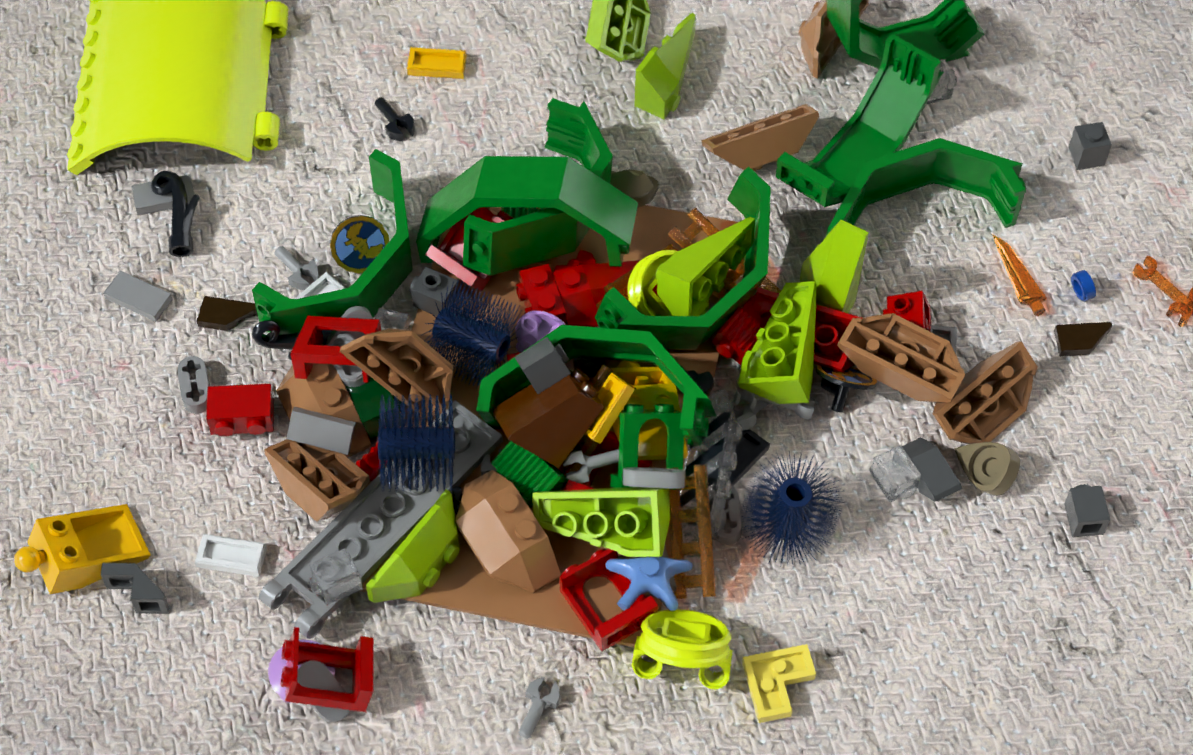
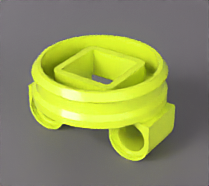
[627,250,709,316]
[632,609,733,689]

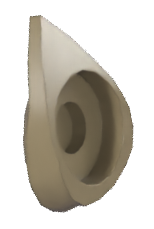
[610,169,659,207]
[954,442,1020,496]

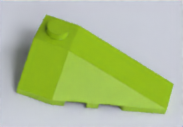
[738,281,817,404]
[532,487,670,557]

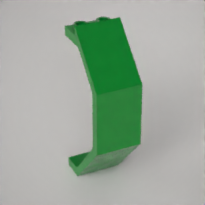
[827,0,985,69]
[776,33,943,207]
[463,98,613,276]
[827,138,1026,234]
[252,149,413,335]
[416,156,638,267]
[595,166,771,350]
[476,325,717,447]

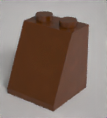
[493,368,604,468]

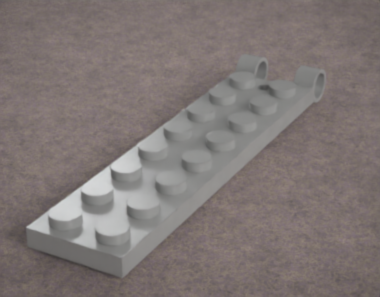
[259,400,503,639]

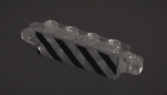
[674,389,742,558]

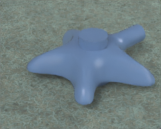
[605,556,693,611]

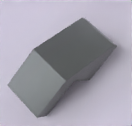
[894,437,962,502]
[101,563,169,614]

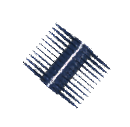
[421,280,522,389]
[378,394,455,492]
[741,451,844,567]

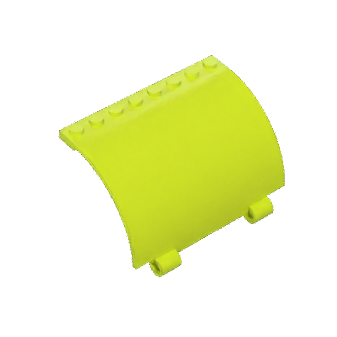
[67,0,288,175]

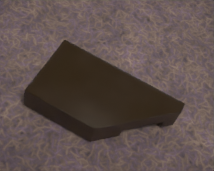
[196,296,257,331]
[1054,322,1112,356]

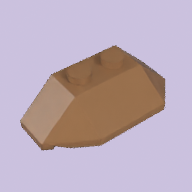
[799,0,869,79]
[701,104,819,171]
[837,313,965,403]
[340,328,454,418]
[932,341,1038,444]
[276,363,372,458]
[264,439,370,522]
[455,470,561,593]

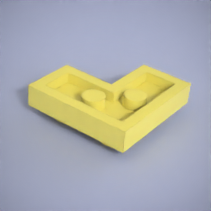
[742,644,816,723]

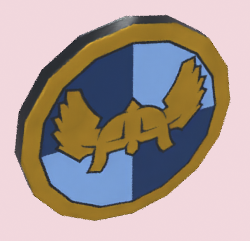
[330,215,389,273]
[816,365,877,412]

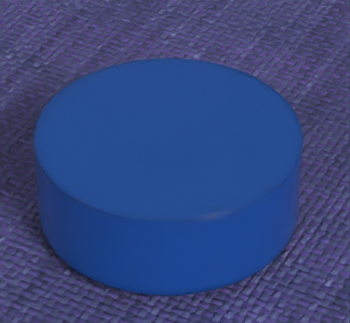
[1071,270,1096,302]

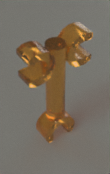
[1133,256,1193,327]

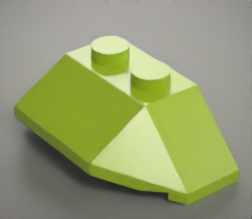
[585,0,651,62]
[366,489,460,603]

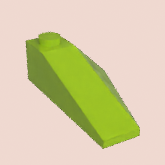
[635,12,696,120]
[655,217,755,316]
[800,220,869,313]

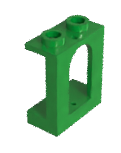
[610,404,684,490]

